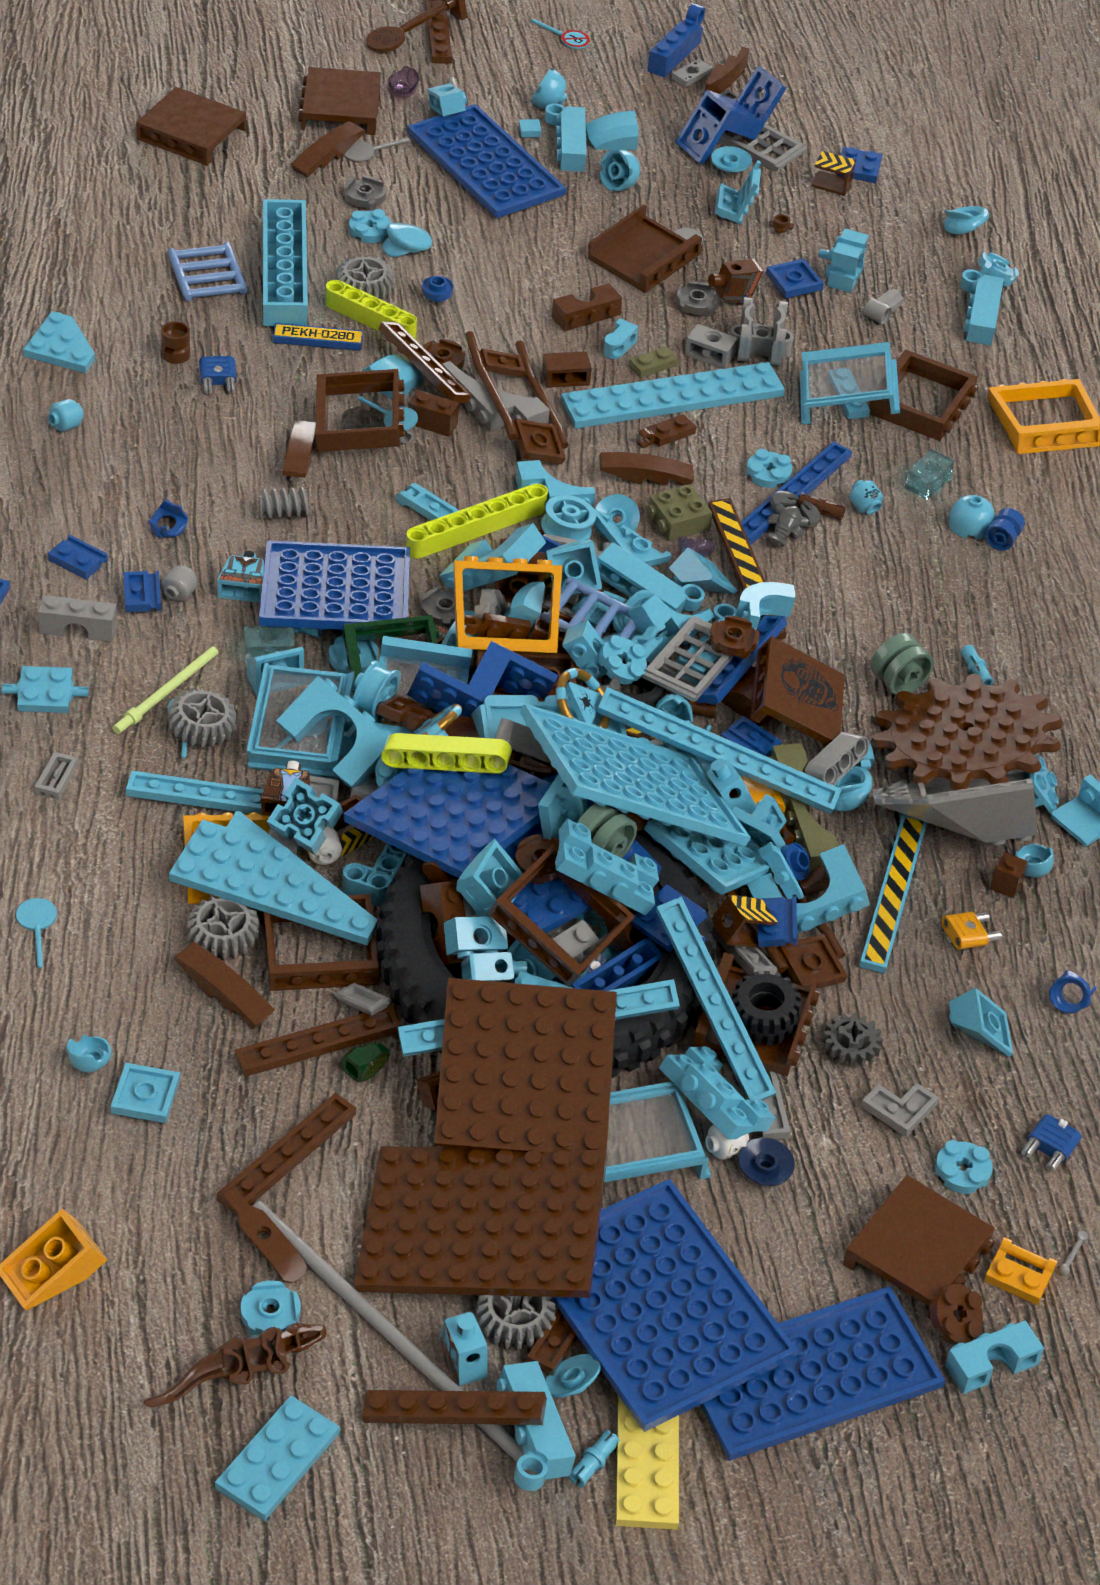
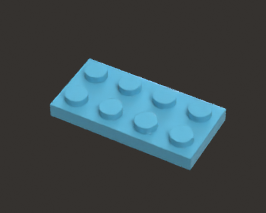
[215,1395,340,1521]

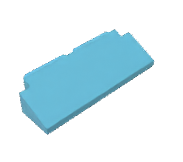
[471,695,627,739]

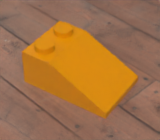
[0,1208,108,1311]

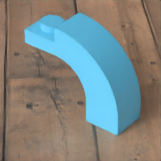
[735,582,795,631]

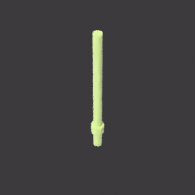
[112,646,218,734]

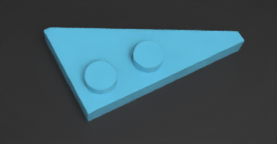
[594,509,672,567]

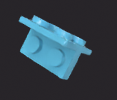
[1023,754,1059,814]

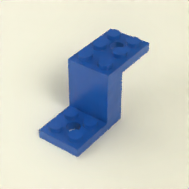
[675,66,787,164]
[407,641,559,717]

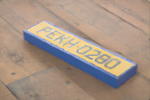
[273,323,363,351]

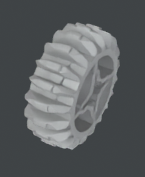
[336,255,394,299]
[168,688,237,748]
[187,896,260,960]
[476,1295,557,1351]

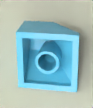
[546,539,602,595]
[669,547,738,594]
[247,647,304,696]
[949,988,1013,1057]

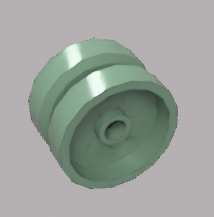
[870,633,934,696]
[577,803,637,858]

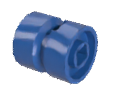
[985,508,1025,551]

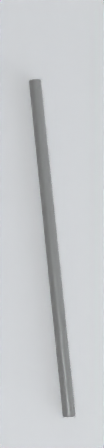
[253,1201,538,1475]

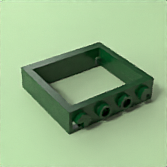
[343,615,447,715]

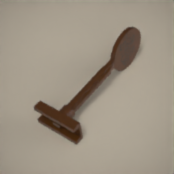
[366,0,468,52]

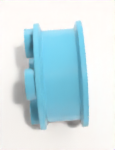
[541,495,596,541]
[352,661,401,722]

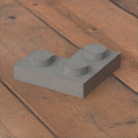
[861,1083,939,1137]

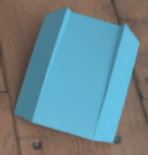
[586,111,638,150]
[362,354,425,400]
[503,582,545,628]
[456,839,523,917]

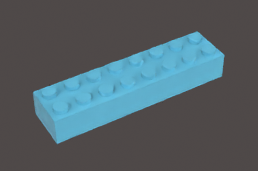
[263,199,308,327]

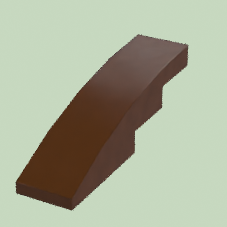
[705,47,750,94]
[291,121,365,178]
[282,420,316,478]
[599,452,694,486]
[174,942,275,1030]

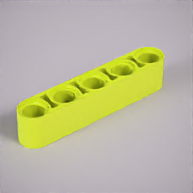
[325,280,417,340]
[381,733,512,774]

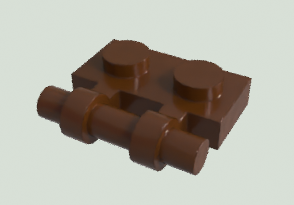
[376,694,433,731]

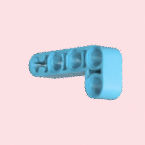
[342,843,409,906]

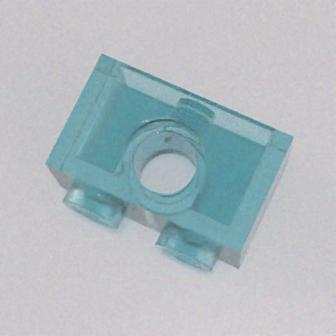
[904,449,955,500]
[244,626,295,665]

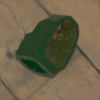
[341,1043,390,1082]

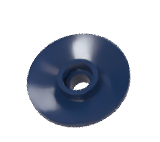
[738,1138,795,1186]

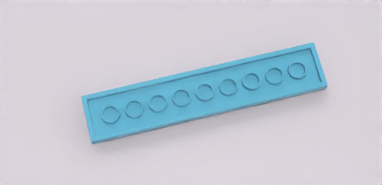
[561,362,785,429]

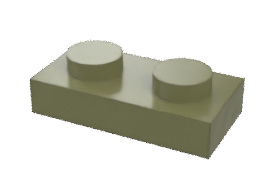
[629,346,678,378]

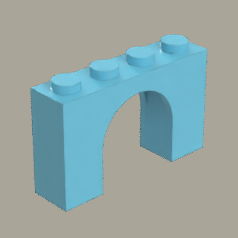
[439,523,546,591]
[276,676,391,790]
[747,844,870,933]

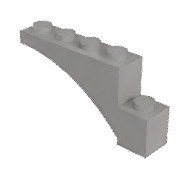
[442,361,550,431]

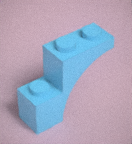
[516,460,596,508]
[627,593,714,646]

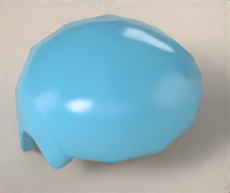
[655,694,693,724]
[1015,843,1054,878]
[66,1034,112,1073]

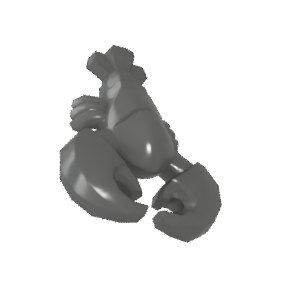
[767,491,821,547]

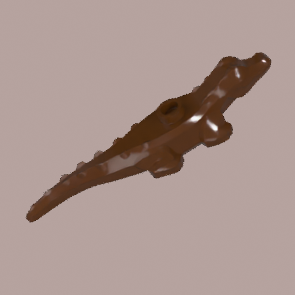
[143,1323,327,1407]

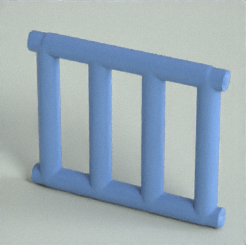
[167,242,248,301]
[540,576,637,658]

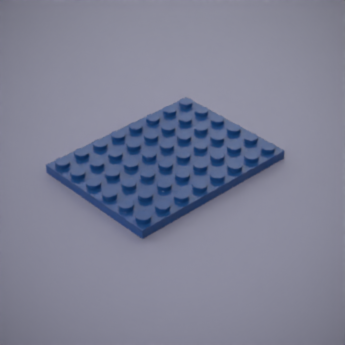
[551,1179,798,1432]

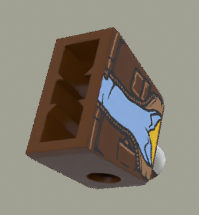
[261,761,310,816]

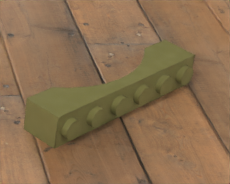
[768,743,838,874]

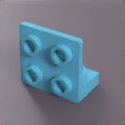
[1050,775,1100,846]

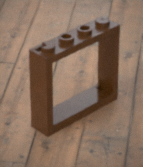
[868,349,978,441]
[315,369,405,452]
[487,844,635,987]
[263,894,379,991]

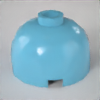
[530,68,568,109]
[600,149,640,191]
[949,495,995,539]

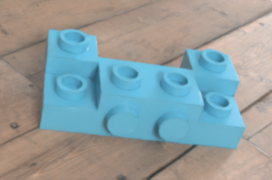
[555,819,659,915]
[659,1046,776,1139]

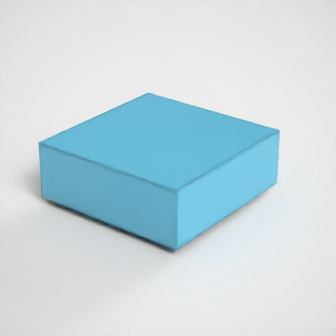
[519,119,542,138]

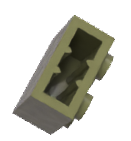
[647,484,712,541]

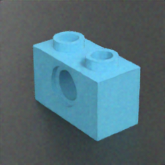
[427,83,467,116]
[562,619,608,679]
[444,917,508,959]

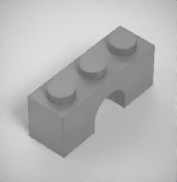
[38,595,118,642]

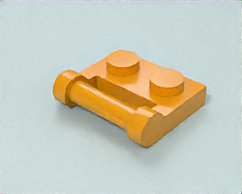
[984,1237,1058,1305]

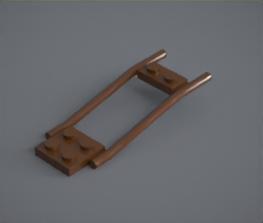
[465,331,569,465]
[724,844,848,989]

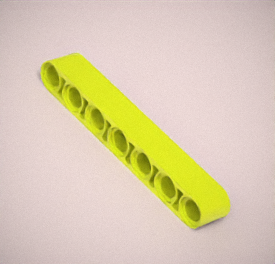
[406,484,548,559]

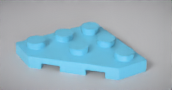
[23,311,95,373]

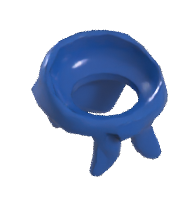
[148,499,188,538]
[1049,970,1097,1014]

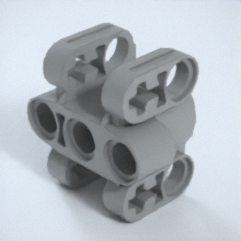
[730,297,794,366]

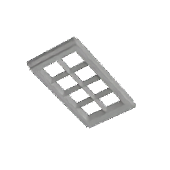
[719,124,807,171]
[642,616,737,702]

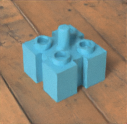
[819,229,869,293]
[267,777,344,855]

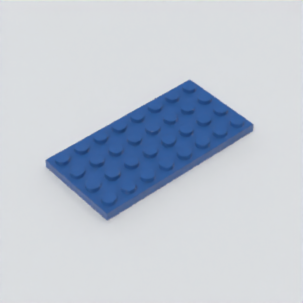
[407,104,566,218]
[700,1286,945,1461]

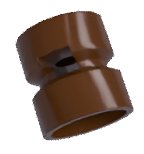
[161,321,190,364]

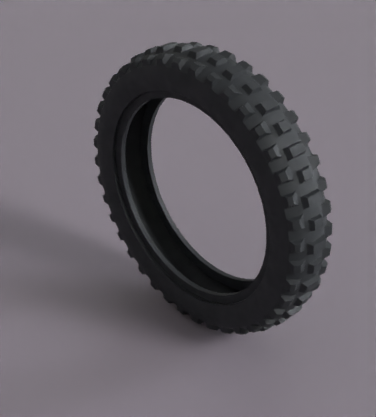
[377,832,716,1078]

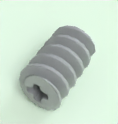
[259,487,308,519]

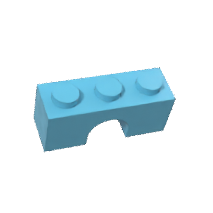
[945,1320,1044,1394]

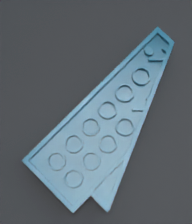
[169,811,378,945]

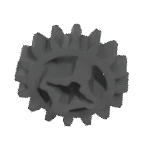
[822,1013,883,1067]

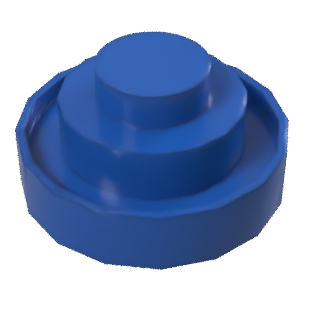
[422,276,454,303]
[780,843,810,881]

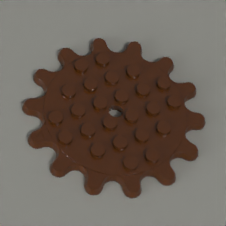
[870,674,1063,791]

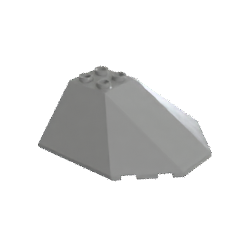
[872,769,1038,845]

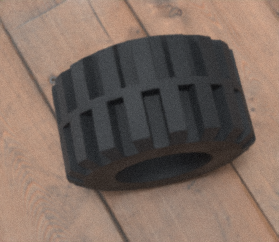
[732,971,801,1046]

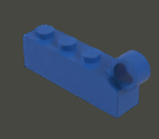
[647,3,705,78]
[571,937,662,991]

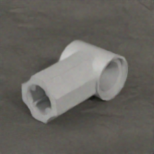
[863,289,904,325]

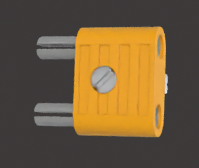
[941,911,1002,950]

